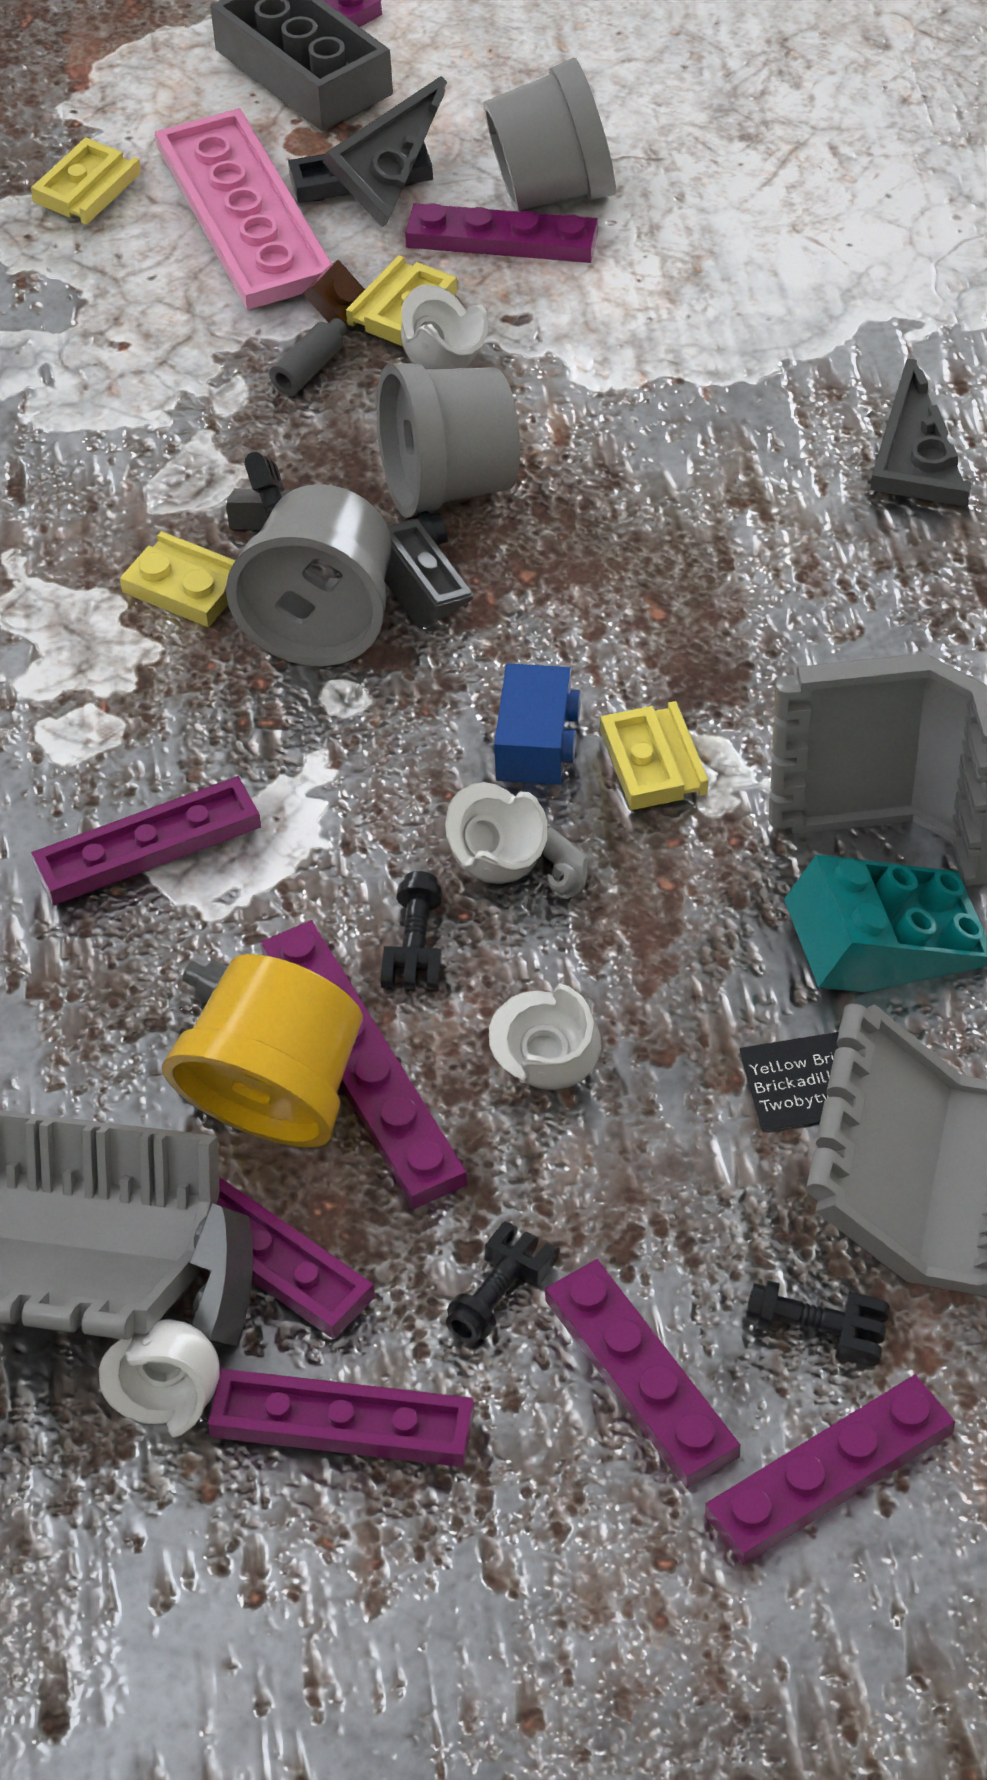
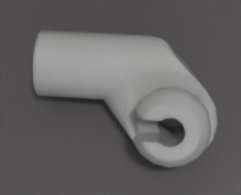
[542,827,589,899]

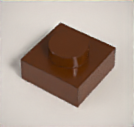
[303,259,365,323]

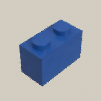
[494,663,581,785]

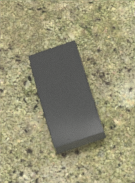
[190,1203,253,1347]

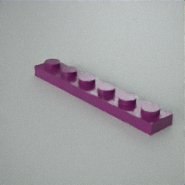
[260,920,467,1209]

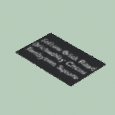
[739,1032,839,1132]

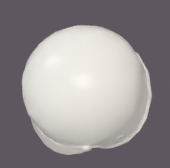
[401,285,488,369]
[445,782,547,884]
[489,984,601,1090]
[99,1319,220,1438]

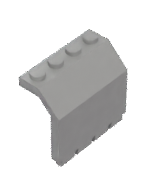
[768,653,987,886]
[806,1003,987,1297]
[0,1110,219,1340]

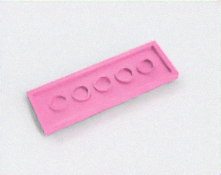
[155,108,332,310]

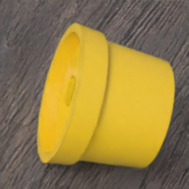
[161,954,363,1148]

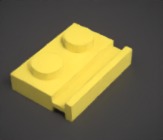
[31,137,141,225]
[346,255,458,346]
[120,531,236,628]
[600,701,709,810]

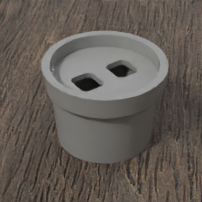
[483,58,616,211]
[377,364,520,518]
[226,484,392,666]

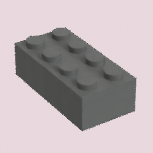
[210,0,393,132]

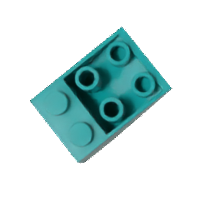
[784,854,987,992]

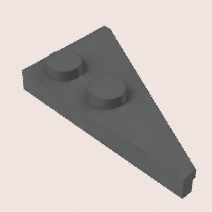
[323,76,447,227]
[871,358,971,507]

